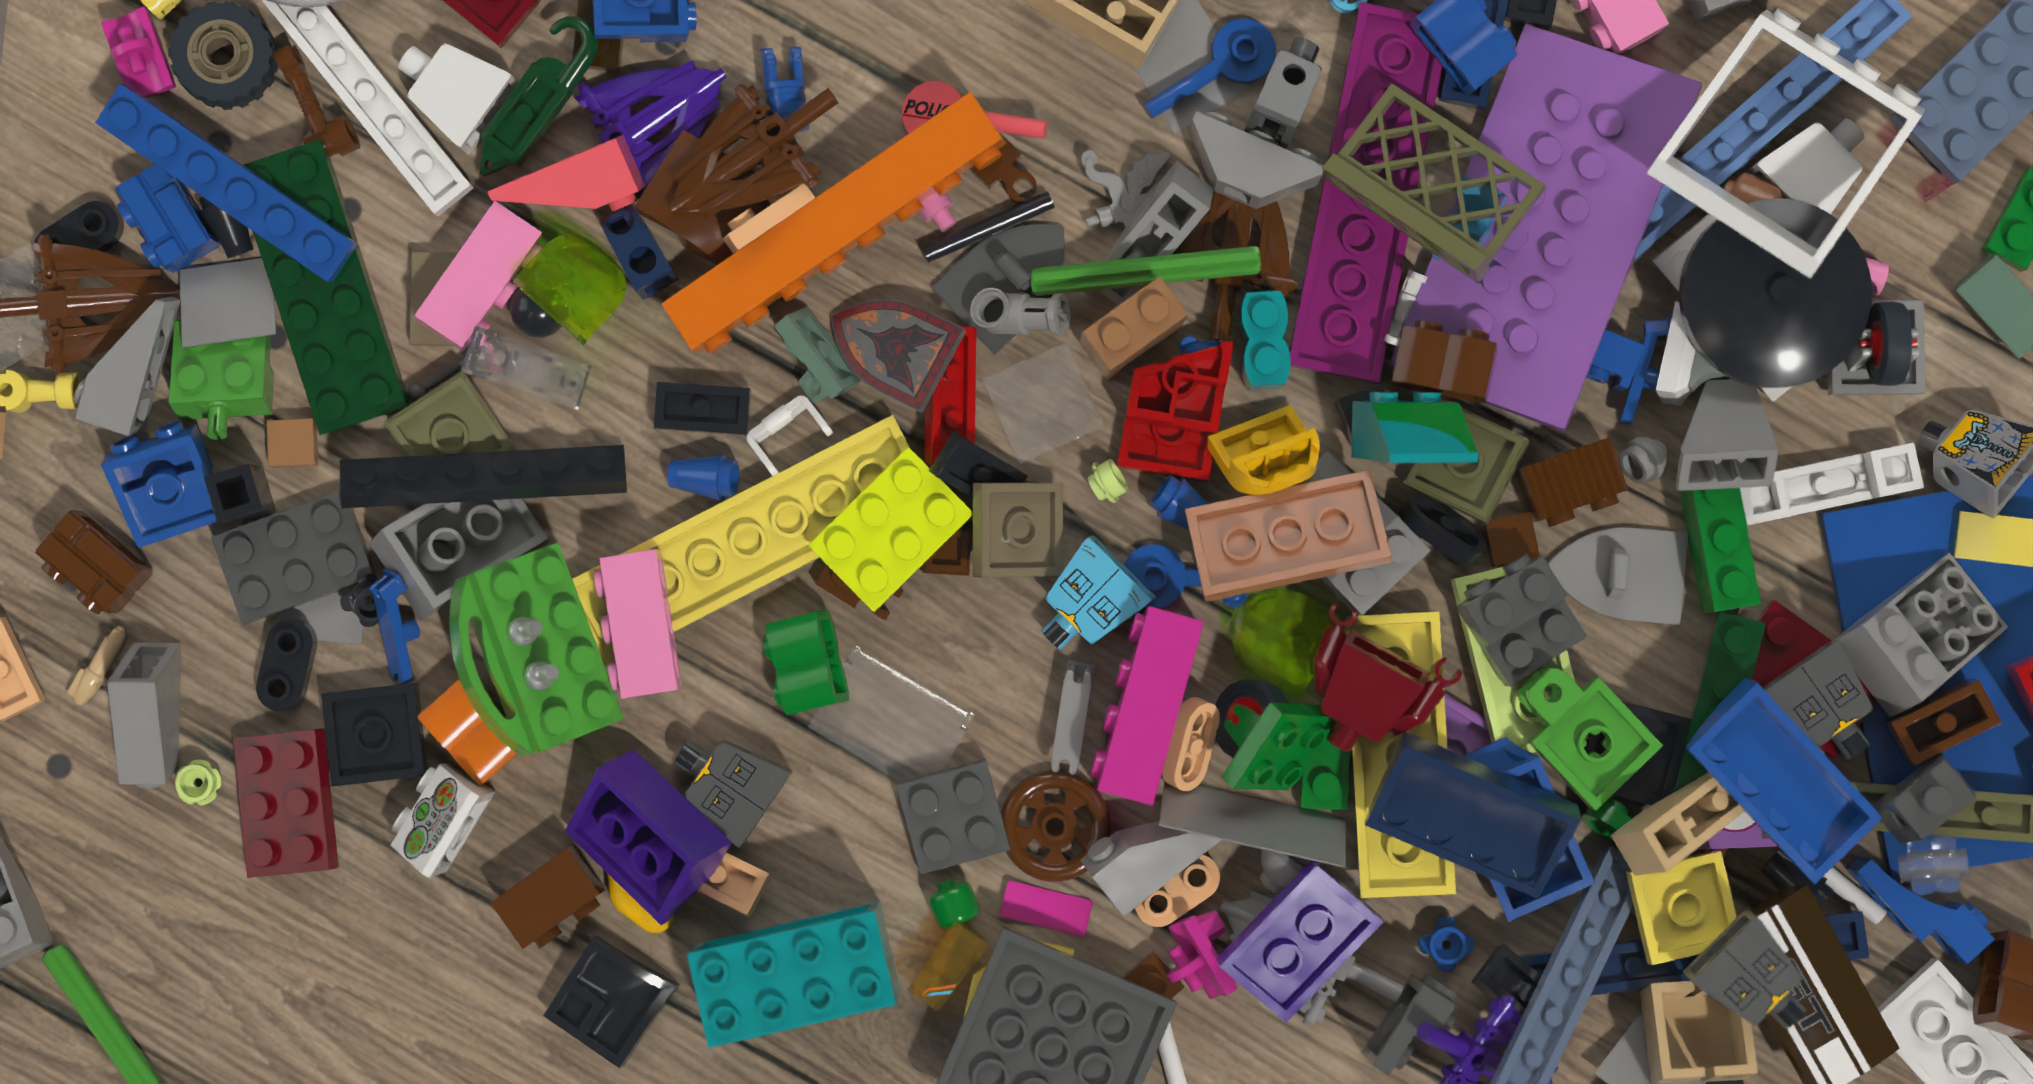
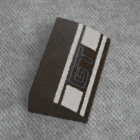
[1719,884,1900,1084]

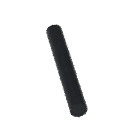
[921,191,1055,263]

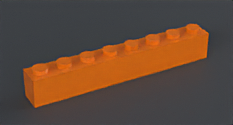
[661,91,1007,354]

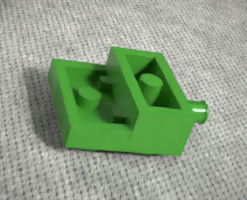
[169,320,274,440]

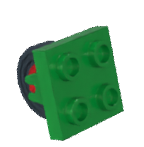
[1215,679,1335,790]

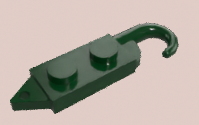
[479,16,598,176]

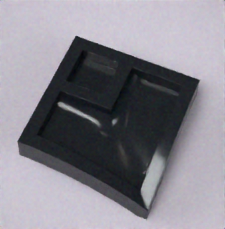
[543,936,679,1068]

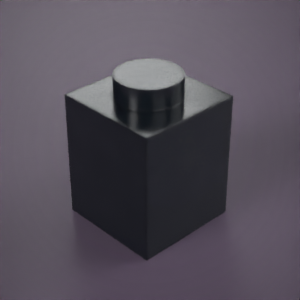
[203,463,276,525]

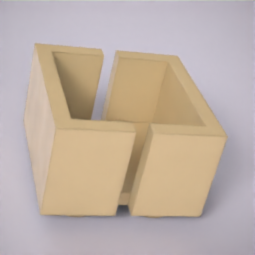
[1640,981,1758,1084]

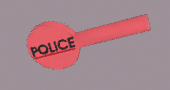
[902,81,1048,139]

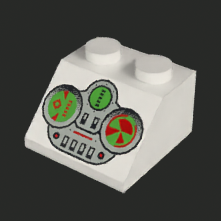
[390,763,496,878]

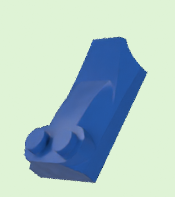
[1463,737,1595,922]

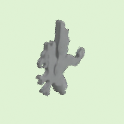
[1080,150,1171,228]

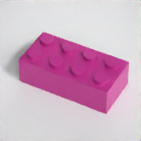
[1089,606,1204,806]

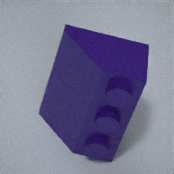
[565,749,732,925]

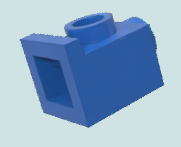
[1587,330,1645,392]

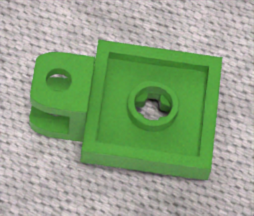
[1517,667,1663,811]

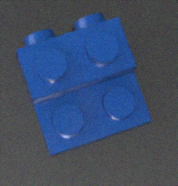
[592,0,697,42]
[101,421,217,548]

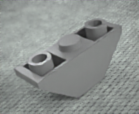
[1189,111,1324,209]

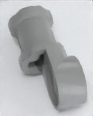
[970,287,1071,336]

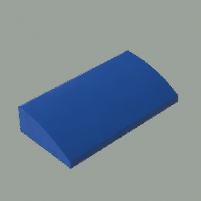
[1686,678,1883,884]

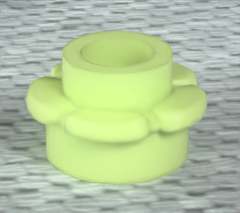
[1088,459,1129,503]
[175,759,222,805]

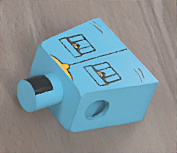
[1041,535,1156,650]

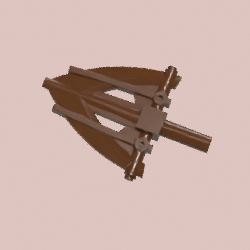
[668,84,838,220]
[1173,191,1298,343]
[0,235,180,374]

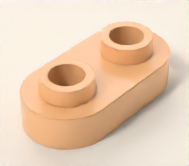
[1162,697,1220,791]
[1135,854,1220,927]

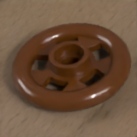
[1001,770,1111,882]

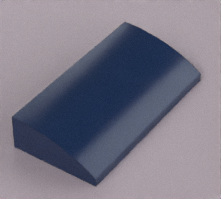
[1365,732,1581,899]

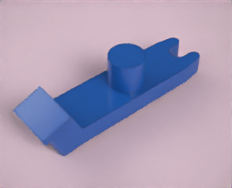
[1620,315,1672,425]
[369,568,420,684]

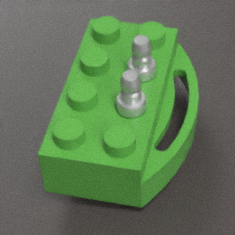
[449,542,624,757]

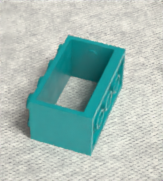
[687,901,901,1048]

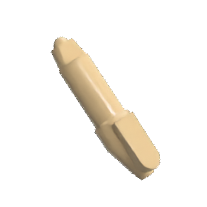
[67,626,126,706]

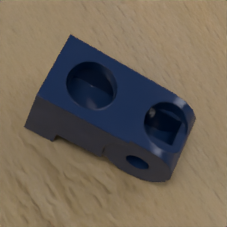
[599,204,679,300]

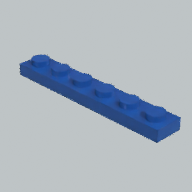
[95,84,358,282]

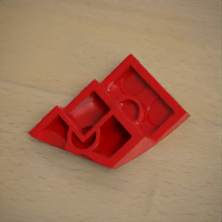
[1117,341,1234,483]

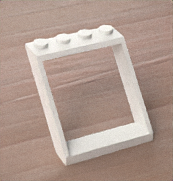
[1647,8,1925,278]

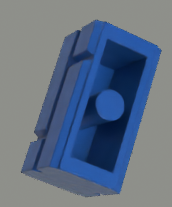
[116,164,220,273]

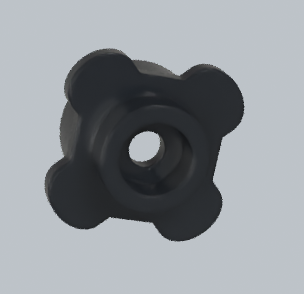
[340,573,379,627]

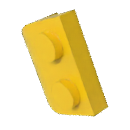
[1207,405,1320,495]

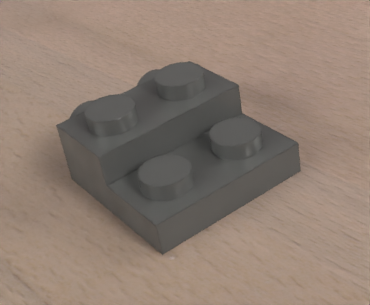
[1456,553,1587,686]
[1361,974,1458,1076]

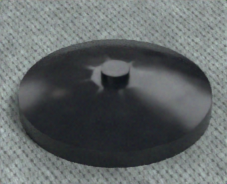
[1679,198,1872,388]

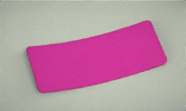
[999,881,1093,936]

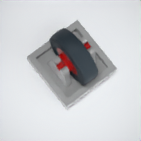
[1827,300,1926,395]

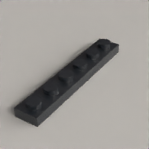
[340,445,627,509]

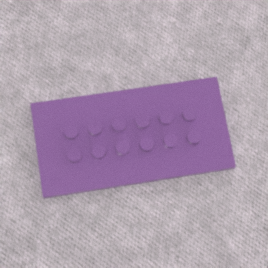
[1389,24,1702,432]

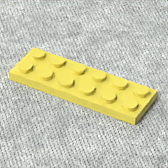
[1345,612,1456,898]

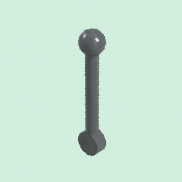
[407,342,494,400]

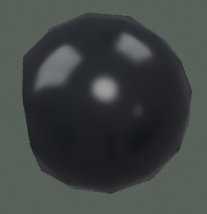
[510,279,569,338]

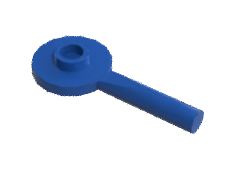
[1143,19,1276,119]
[1124,544,1202,608]

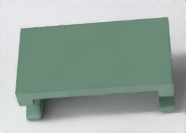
[1954,255,2033,359]

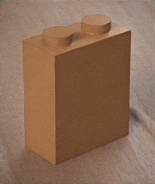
[1080,276,1188,381]

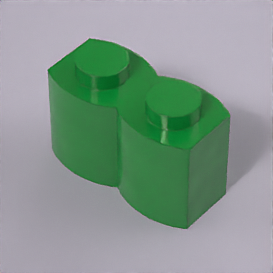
[762,610,849,715]

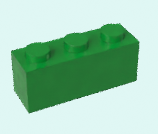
[1679,488,1761,613]

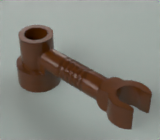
[274,44,361,157]

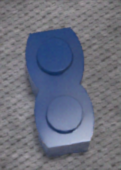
[1410,0,1518,96]

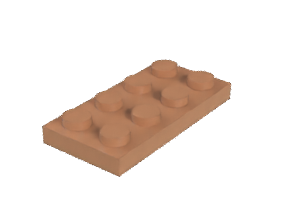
[1185,469,1392,602]

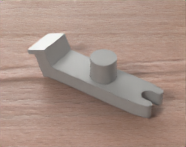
[1051,660,1096,775]

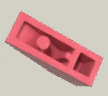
[488,135,645,211]

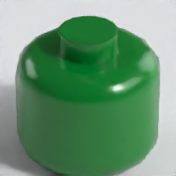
[928,878,980,929]

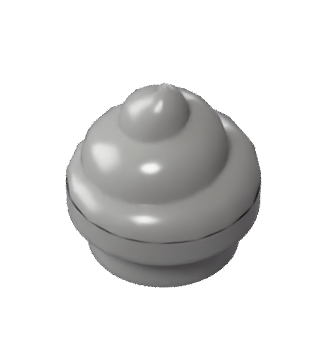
[1619,436,1668,483]

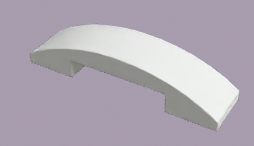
[1740,442,1924,526]

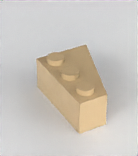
[1020,0,1181,70]

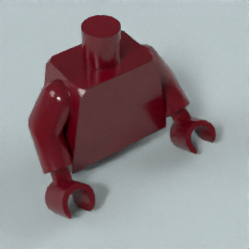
[1313,601,1462,751]

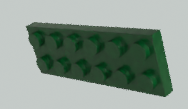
[243,139,411,435]

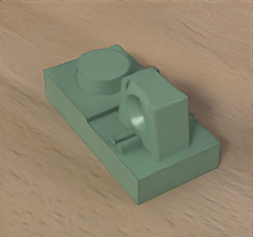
[774,307,862,404]

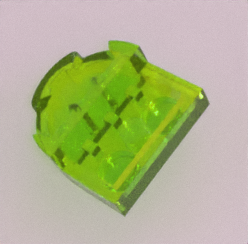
[513,234,626,345]
[1228,586,1344,699]

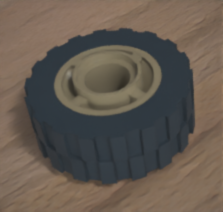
[168,1,279,110]

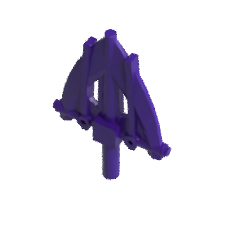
[574,60,727,198]
[1417,993,1559,1084]

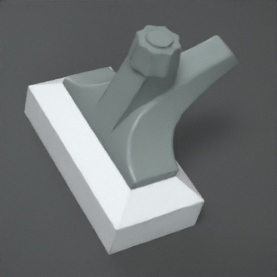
[1656,301,1731,406]

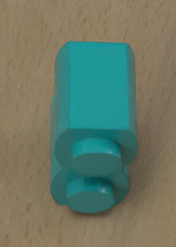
[1237,291,1291,391]

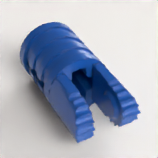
[760,46,810,133]

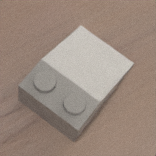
[1293,451,1430,616]
[369,499,548,621]

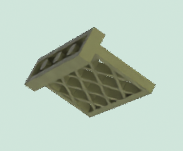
[1322,83,1546,284]

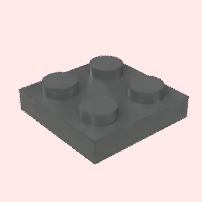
[896,758,1010,875]

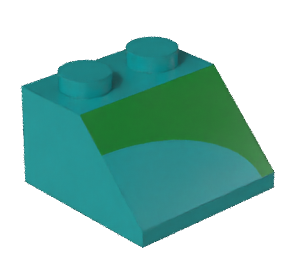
[1352,392,1478,463]

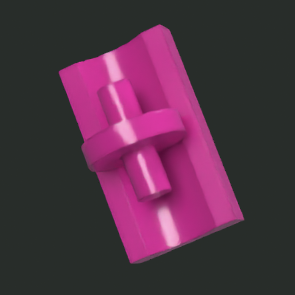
[101,6,177,98]
[1166,911,1238,999]

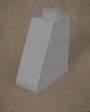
[1676,379,1779,491]
[107,643,181,789]

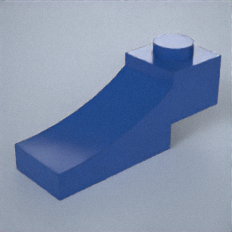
[1845,856,1995,964]

